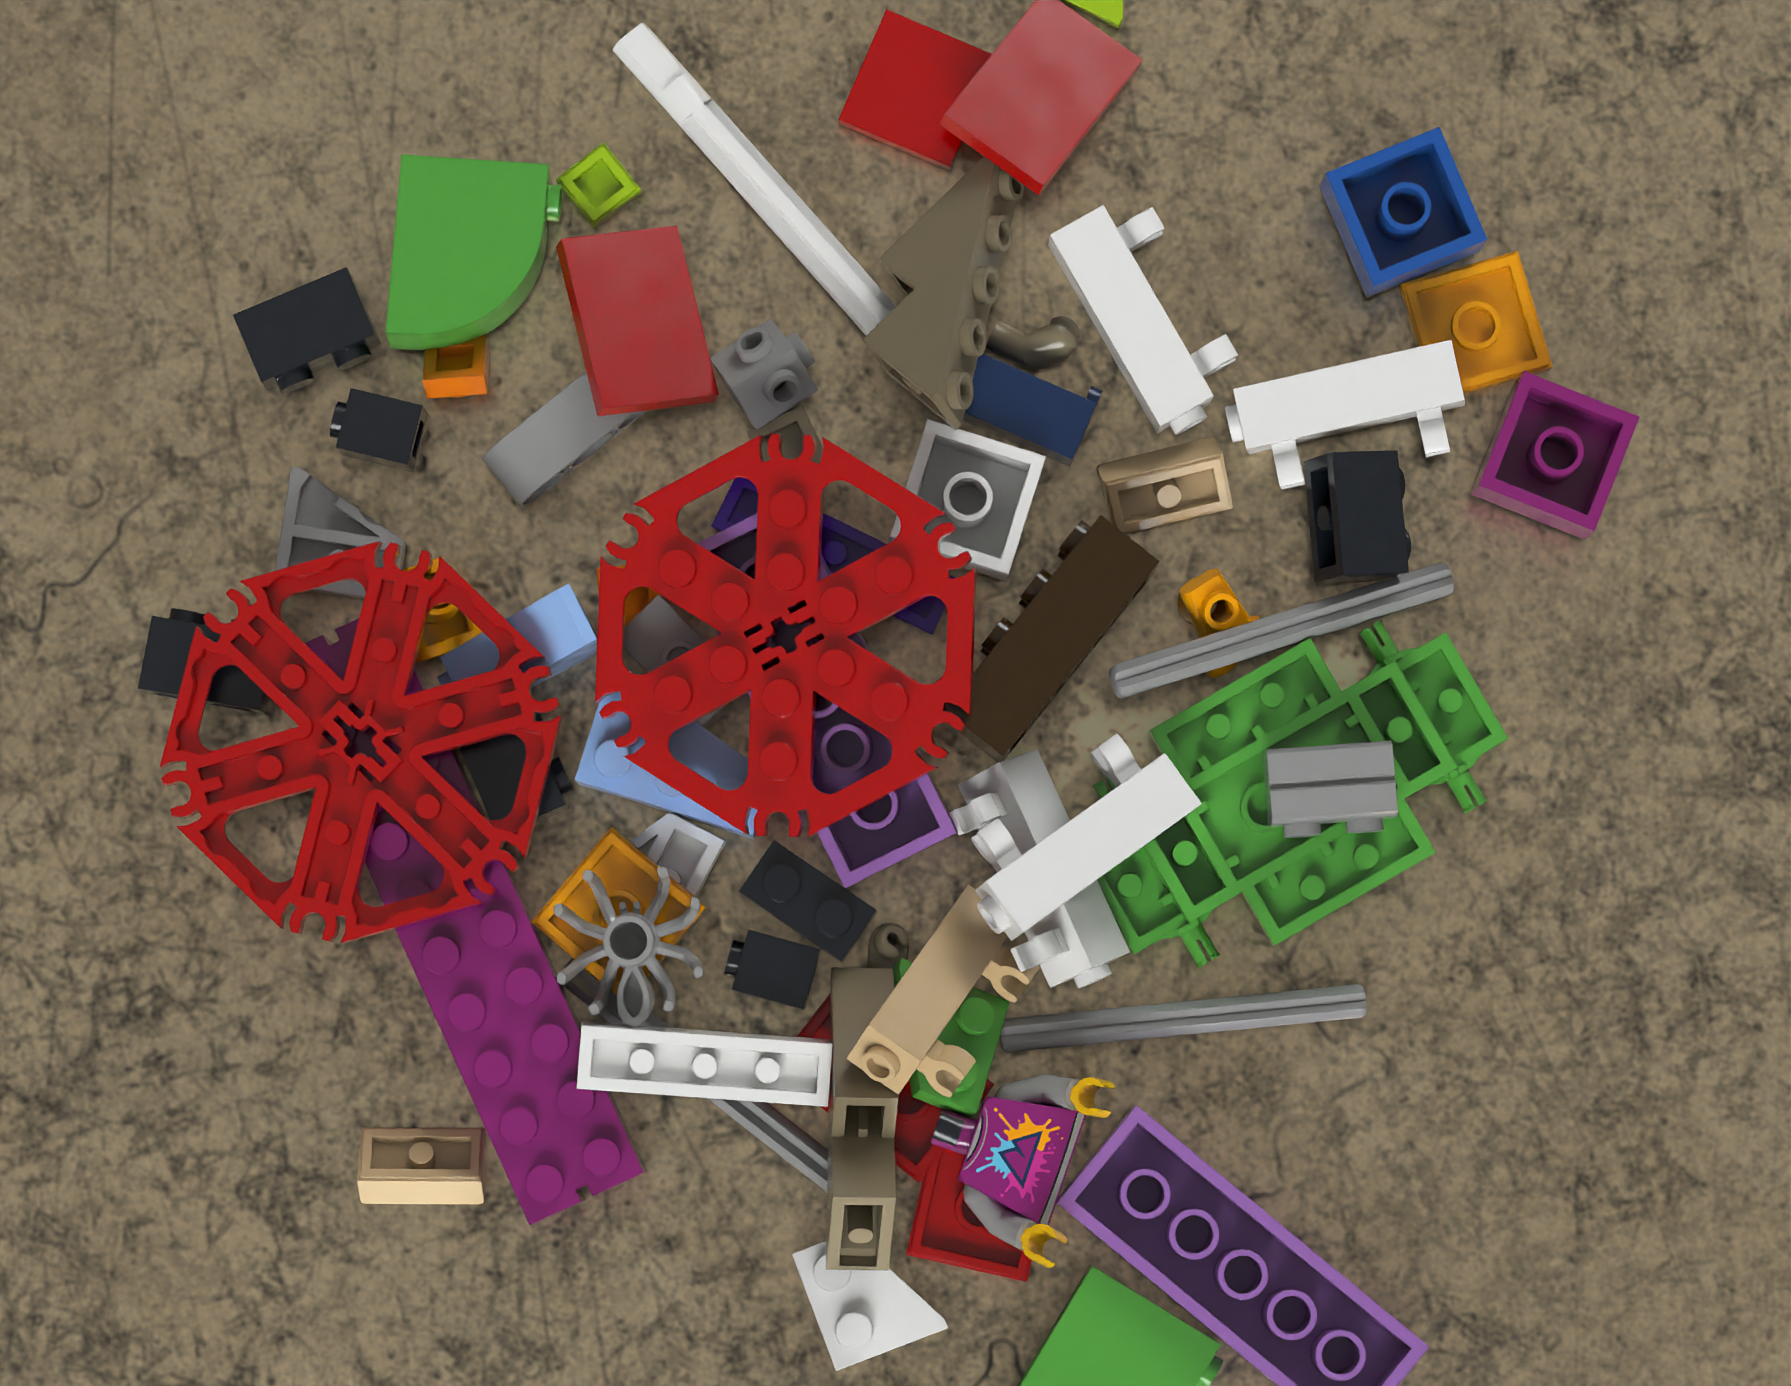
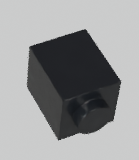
[330,388,428,473]
[724,929,821,1011]

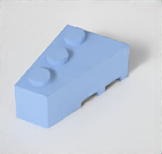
[575,692,758,840]

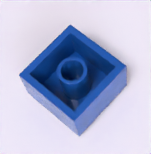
[1319,127,1488,298]

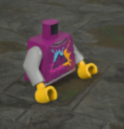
[930,1074,1115,1268]

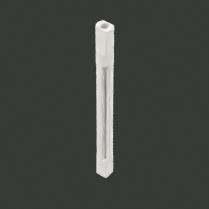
[613,22,896,336]

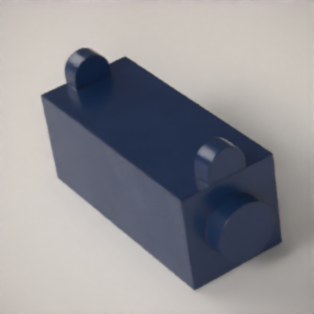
[963,354,1103,467]

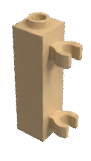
[846,884,1040,1098]

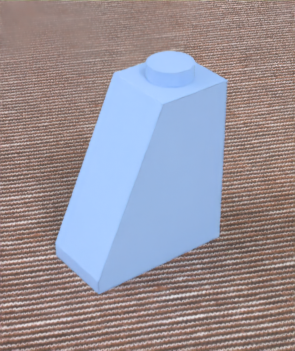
[437,584,597,687]

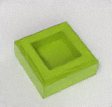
[556,142,642,230]

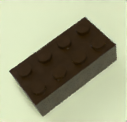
[945,515,1160,763]

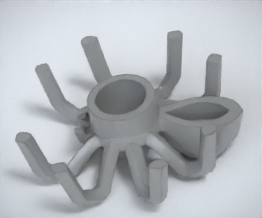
[554,867,703,1028]

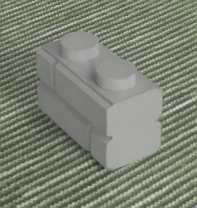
[1263,741,1398,838]

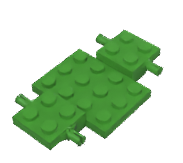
[1092,620,1508,968]

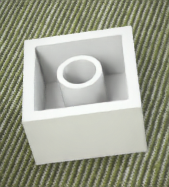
[890,419,1046,582]

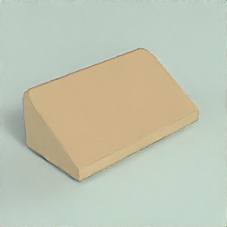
[1097,437,1233,534]
[357,1127,485,1204]

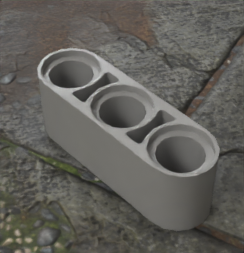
[482,372,646,507]

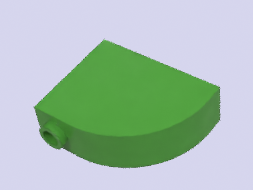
[385,154,562,350]
[1017,1264,1223,1386]

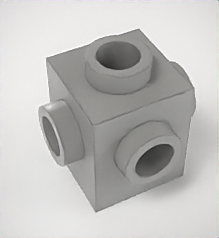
[710,318,818,430]

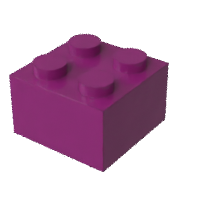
[1471,371,1639,540]

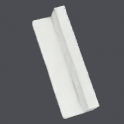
[577,1021,833,1107]

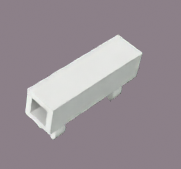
[1048,205,1238,435]
[1225,340,1465,490]
[971,733,1202,941]
[949,749,1130,989]

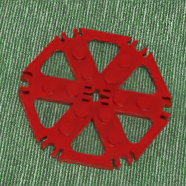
[595,434,977,837]
[160,541,563,944]

